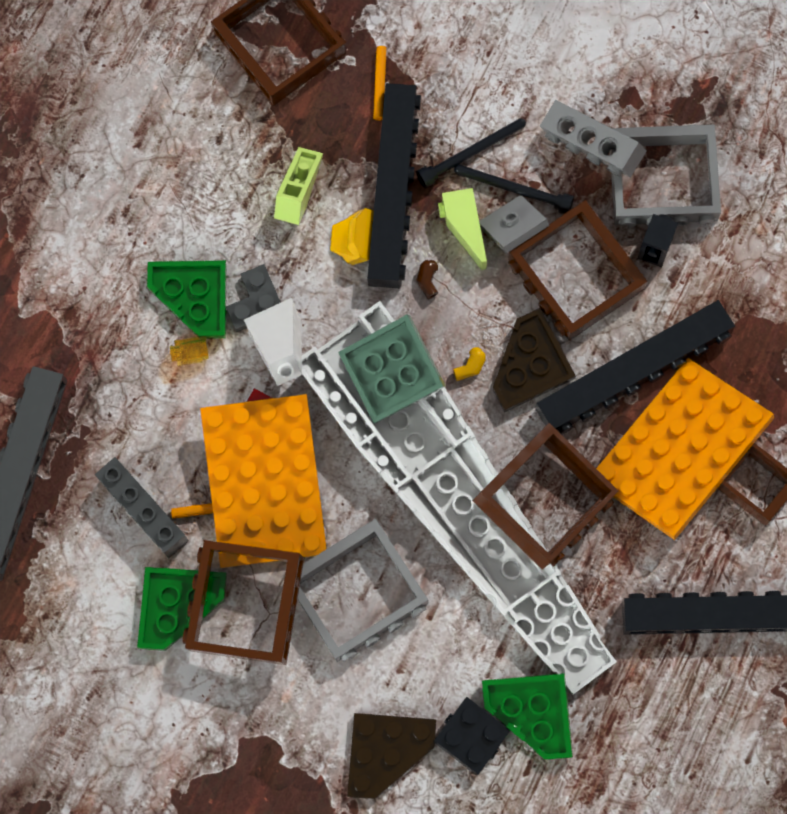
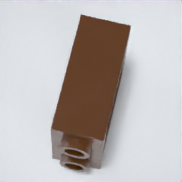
[717,443,787,527]

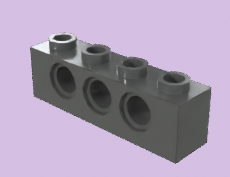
[95,457,189,559]

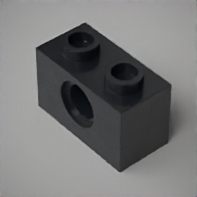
[637,214,678,268]

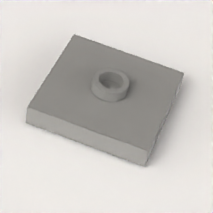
[479,195,549,253]

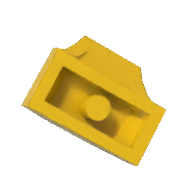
[330,208,374,265]

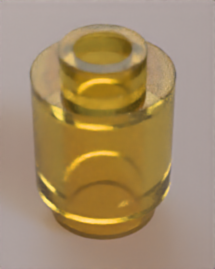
[170,337,209,366]

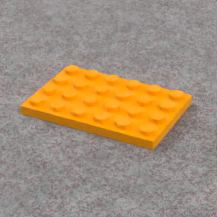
[596,358,774,540]
[200,394,327,568]

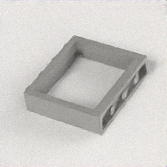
[610,125,721,228]
[284,518,428,662]

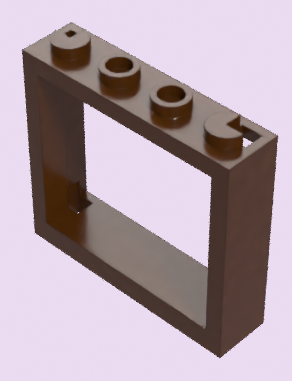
[211,0,346,106]
[507,200,648,341]
[472,423,618,570]
[183,540,304,665]

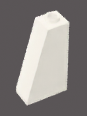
[244,298,302,386]

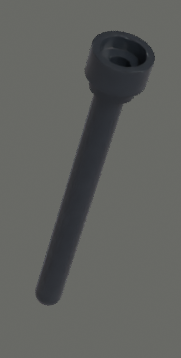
[416,118,526,189]
[454,165,575,214]

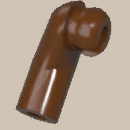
[416,260,438,299]

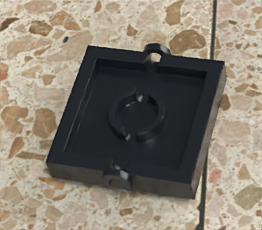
[433,697,510,776]

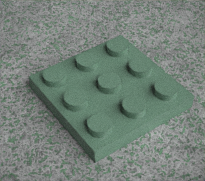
[338,314,446,424]

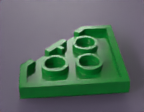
[147,260,227,339]
[137,567,227,651]
[482,673,573,760]

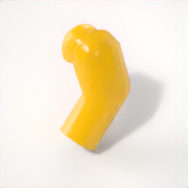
[453,347,486,381]

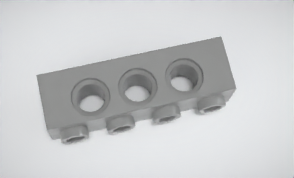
[540,100,646,178]

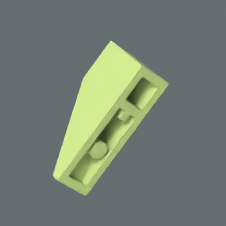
[274,147,323,225]
[438,188,487,270]

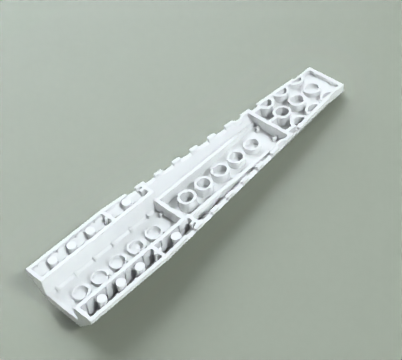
[302,301,617,695]

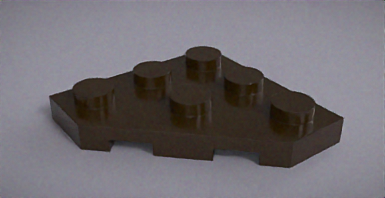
[493,308,576,413]
[347,713,436,799]

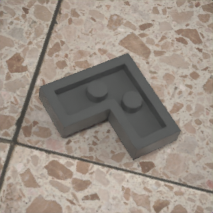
[226,264,281,332]

